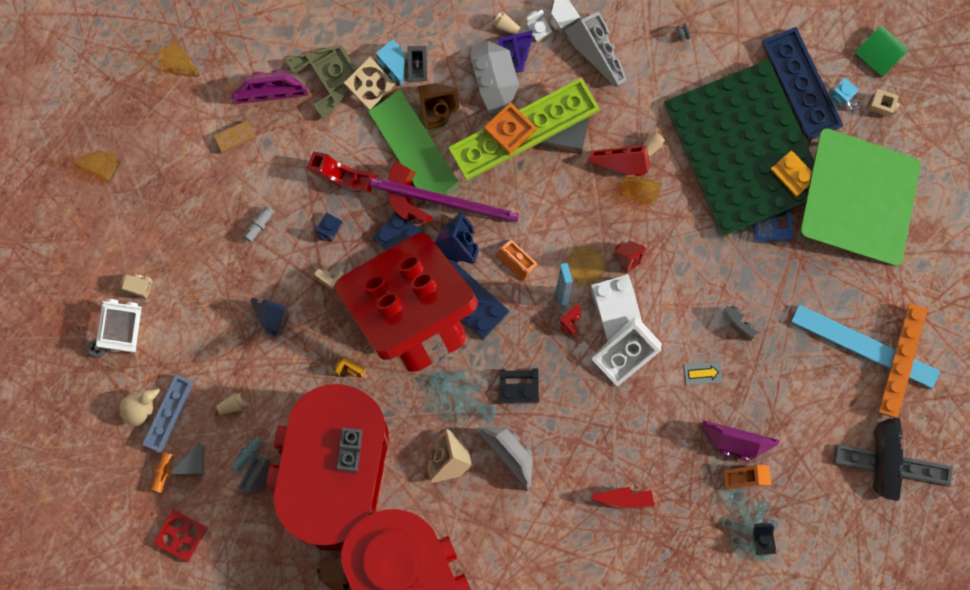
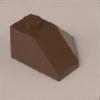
[418,83,459,129]
[317,557,350,590]

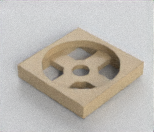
[343,57,395,110]

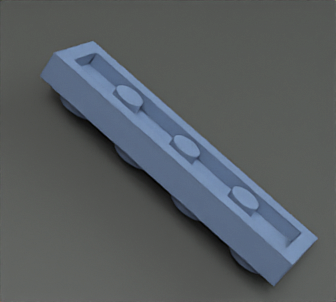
[142,374,194,453]

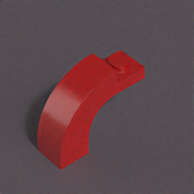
[306,151,377,193]
[387,161,433,224]

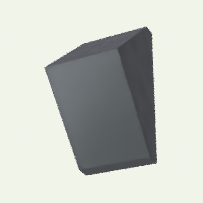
[407,45,427,81]
[171,443,204,476]

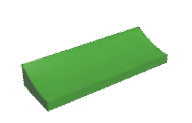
[368,89,459,205]

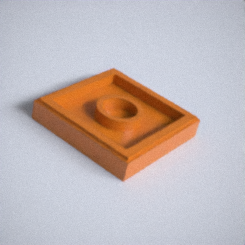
[483,102,537,155]

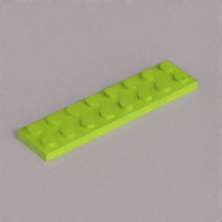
[448,77,600,181]

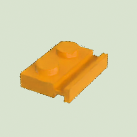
[771,151,812,198]

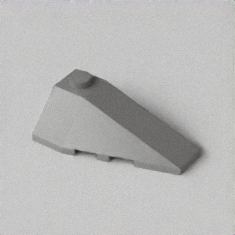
[565,11,627,87]

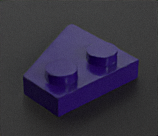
[498,30,534,73]

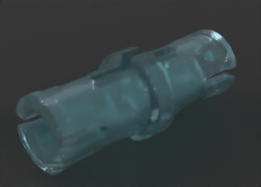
[230,435,264,473]

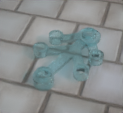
[430,369,497,424]
[721,489,778,561]

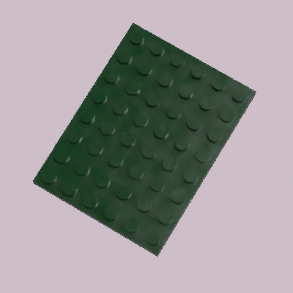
[664,59,814,238]

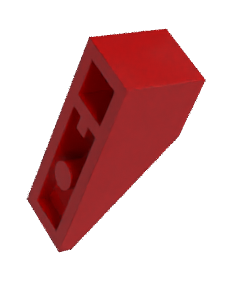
[588,145,650,176]
[613,240,647,273]

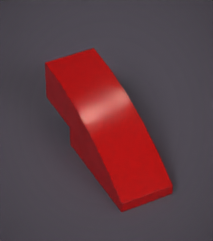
[591,486,655,509]

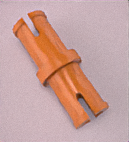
[150,452,174,493]

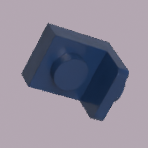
[314,212,343,242]

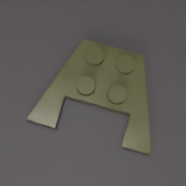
[285,45,360,120]

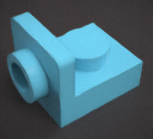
[829,78,859,107]

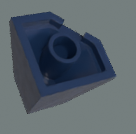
[435,212,479,264]
[250,298,290,336]

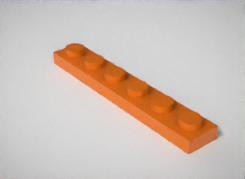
[878,303,928,418]

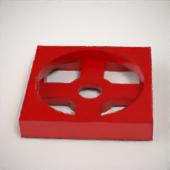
[153,509,208,563]

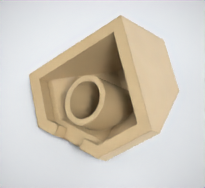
[427,429,472,483]

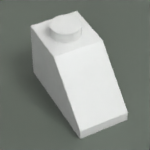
[550,0,580,34]

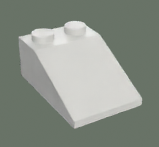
[590,274,642,342]
[591,316,662,386]

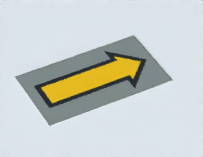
[684,361,723,385]

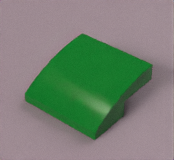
[855,25,909,77]

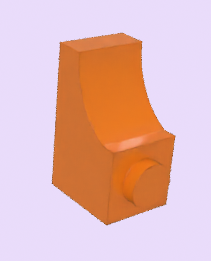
[724,465,771,490]

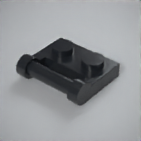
[500,368,539,404]

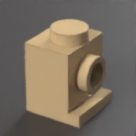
[868,89,900,117]
[121,273,153,299]

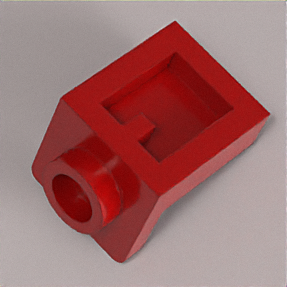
[560,304,582,337]

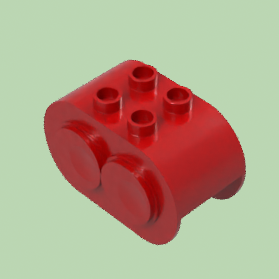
[341,509,471,590]

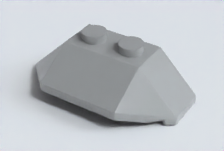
[471,41,519,116]
[477,427,533,491]

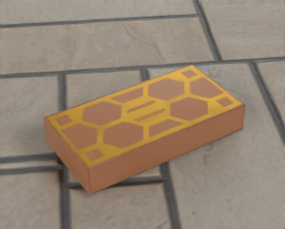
[214,120,256,154]

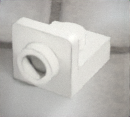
[525,10,553,43]

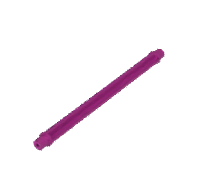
[370,178,519,222]

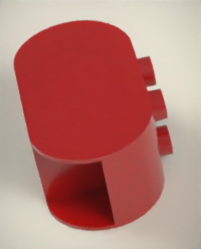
[266,384,389,551]

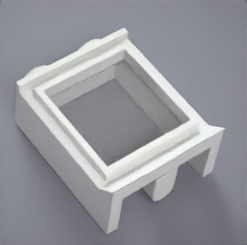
[95,299,142,355]

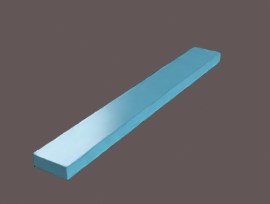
[791,305,940,389]

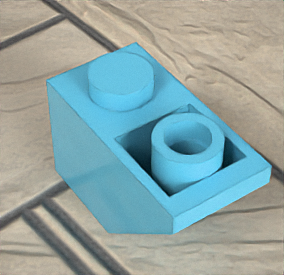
[376,40,406,86]

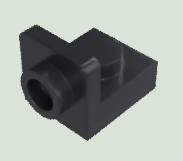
[753,523,776,555]

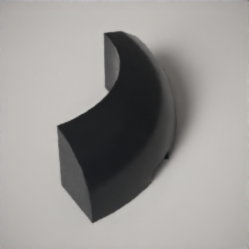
[873,418,903,501]

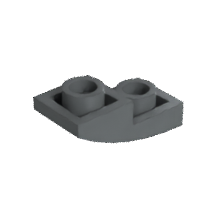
[723,306,757,341]
[337,428,363,474]

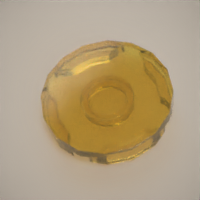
[567,245,605,284]

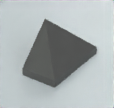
[237,454,270,495]

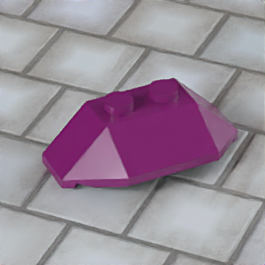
[231,70,308,105]
[700,420,780,462]

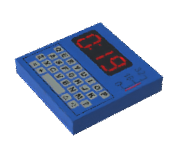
[754,210,794,242]

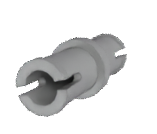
[242,206,275,243]

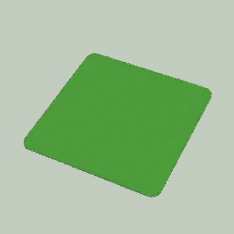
[801,128,921,266]

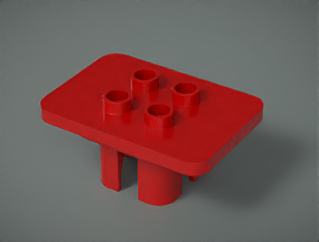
[334,233,478,372]

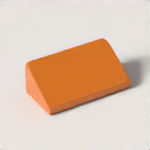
[496,239,539,281]

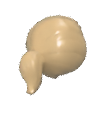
[119,388,160,427]

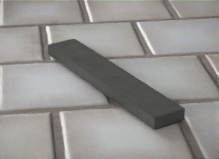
[833,444,953,486]

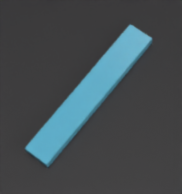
[555,263,573,308]

